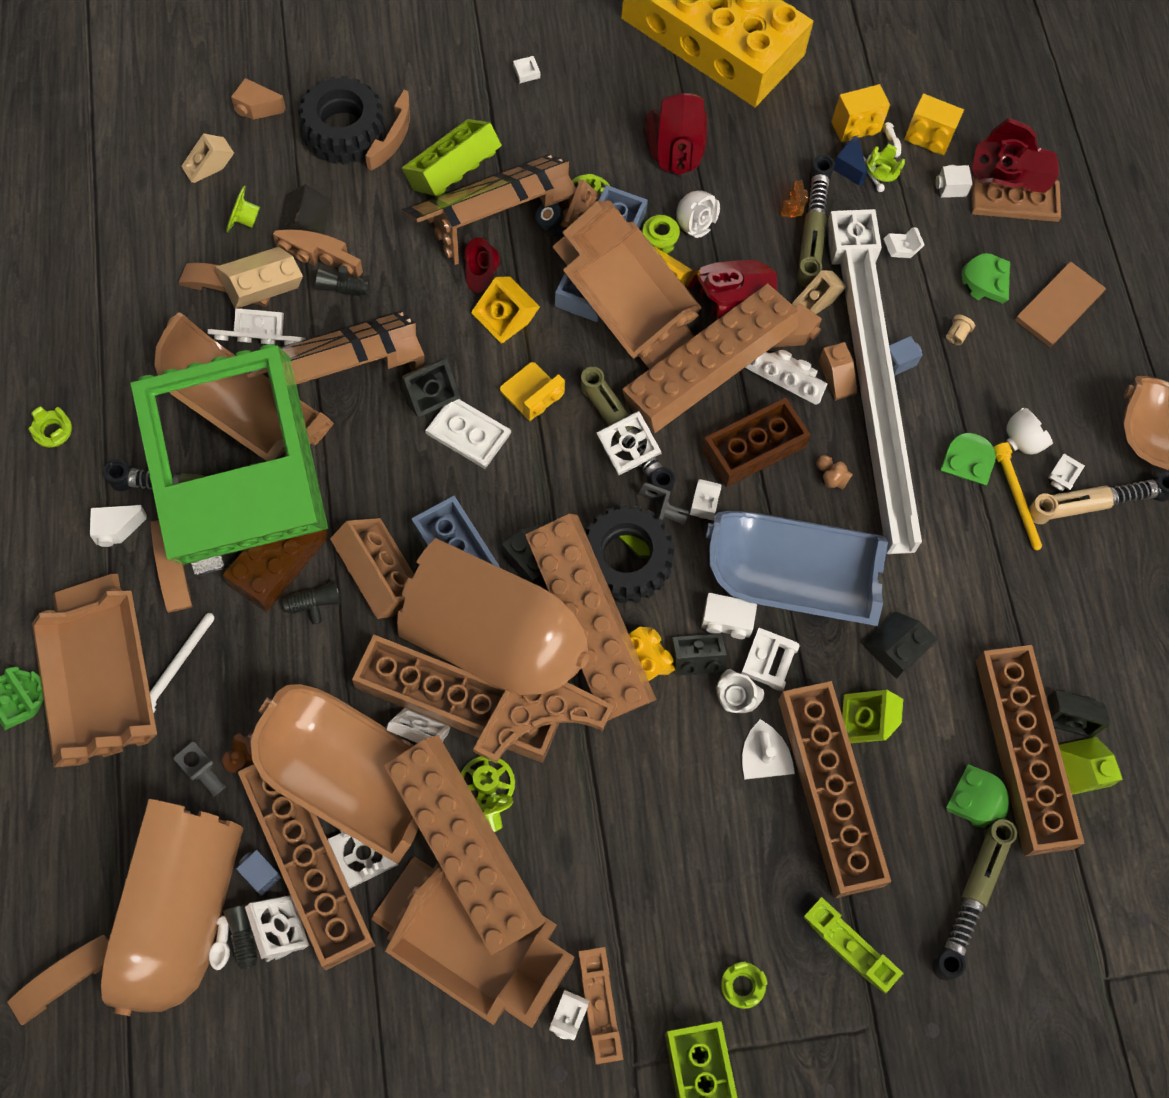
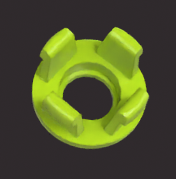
[866,144,905,182]
[643,215,680,254]
[28,406,72,447]
[721,962,767,1009]

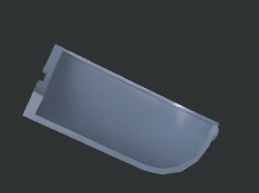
[706,511,888,626]

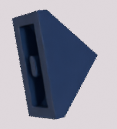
[833,136,867,185]

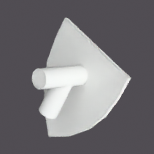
[742,719,795,780]

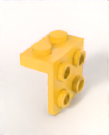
[500,362,565,421]
[629,627,676,681]

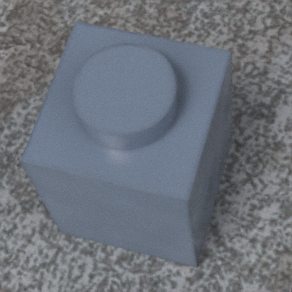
[889,336,923,376]
[236,850,282,896]

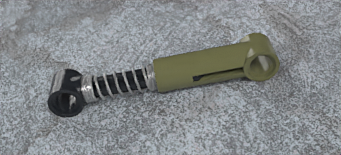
[796,155,835,288]
[580,367,675,495]
[104,460,207,491]
[932,819,1017,981]

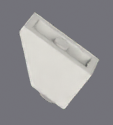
[90,505,147,547]

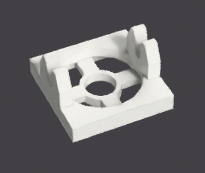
[597,411,661,475]
[386,708,450,743]
[328,831,399,888]
[245,895,310,962]

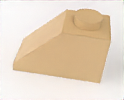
[181,134,234,183]
[792,270,847,314]

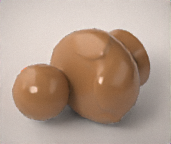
[816,455,853,490]

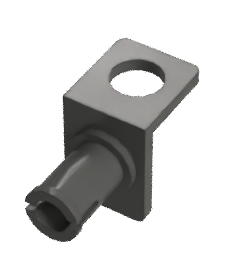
[639,483,689,525]
[174,742,226,797]

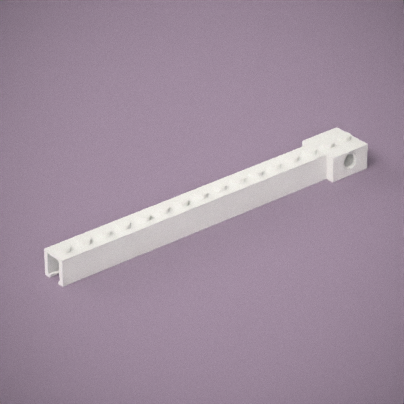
[826,209,922,554]

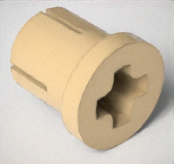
[946,315,975,345]

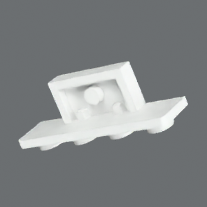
[208,308,305,346]
[745,350,827,405]

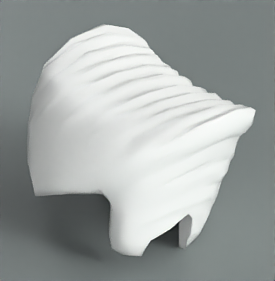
[716,669,764,713]

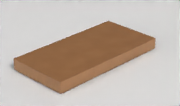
[971,175,1061,222]
[1015,261,1106,348]

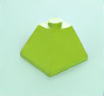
[842,690,903,743]
[1059,737,1123,795]

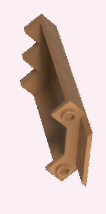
[32,574,157,767]

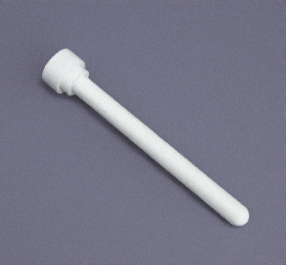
[150,613,214,713]

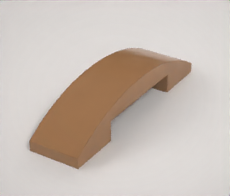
[366,90,410,171]
[178,263,270,307]
[151,520,193,613]
[7,935,109,1025]
[578,947,623,1064]

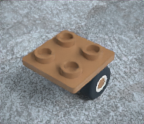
[535,180,600,236]

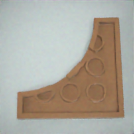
[473,682,614,764]

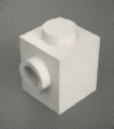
[936,165,972,198]

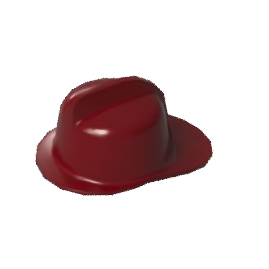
[465,237,500,293]

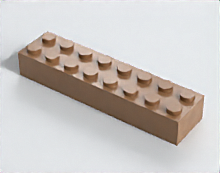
[622,284,800,433]
[525,514,656,721]
[352,635,559,763]
[975,645,1085,857]
[778,681,891,898]
[384,735,546,956]
[238,764,375,971]

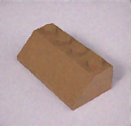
[330,518,414,619]

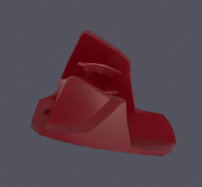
[643,93,707,174]
[971,118,1059,193]
[685,260,777,321]

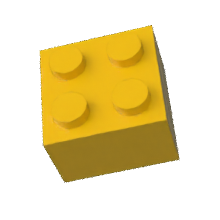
[832,84,890,142]
[904,94,964,156]

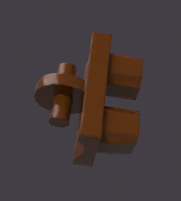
[222,731,254,773]

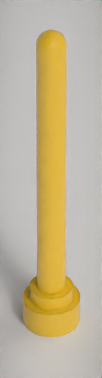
[993,443,1042,550]

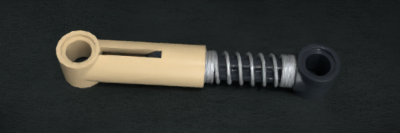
[1028,471,1169,524]

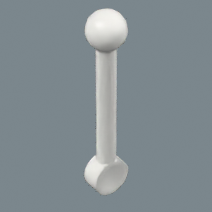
[863,156,885,192]

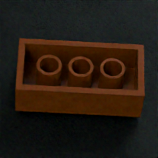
[702,397,811,488]
[223,530,328,613]

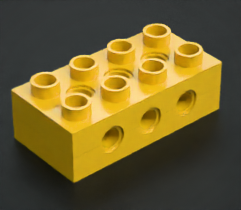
[621,0,814,108]

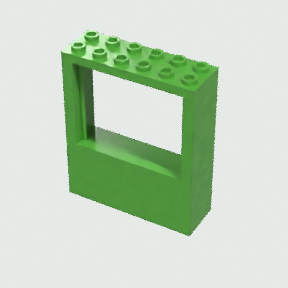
[131,344,328,565]

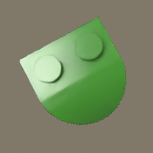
[962,253,1010,304]
[940,433,996,486]
[0,667,43,730]
[946,764,1009,828]

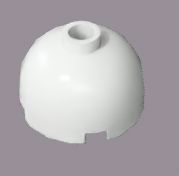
[676,191,720,238]
[1006,407,1053,455]

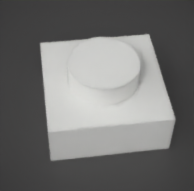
[513,56,540,83]

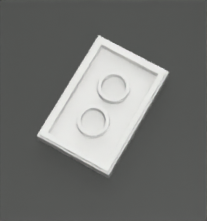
[425,399,511,469]

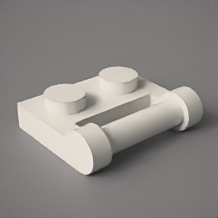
[741,628,800,691]

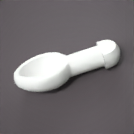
[883,122,901,158]
[209,916,230,970]

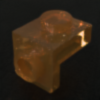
[780,181,808,217]

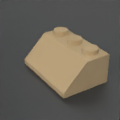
[215,247,303,308]

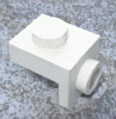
[884,227,924,258]
[1048,454,1085,492]
[690,479,722,520]
[549,990,590,1040]

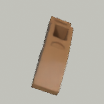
[273,230,363,278]

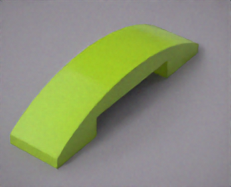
[804,897,903,994]

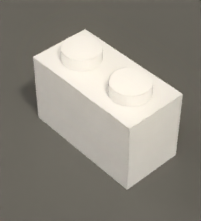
[701,593,757,639]

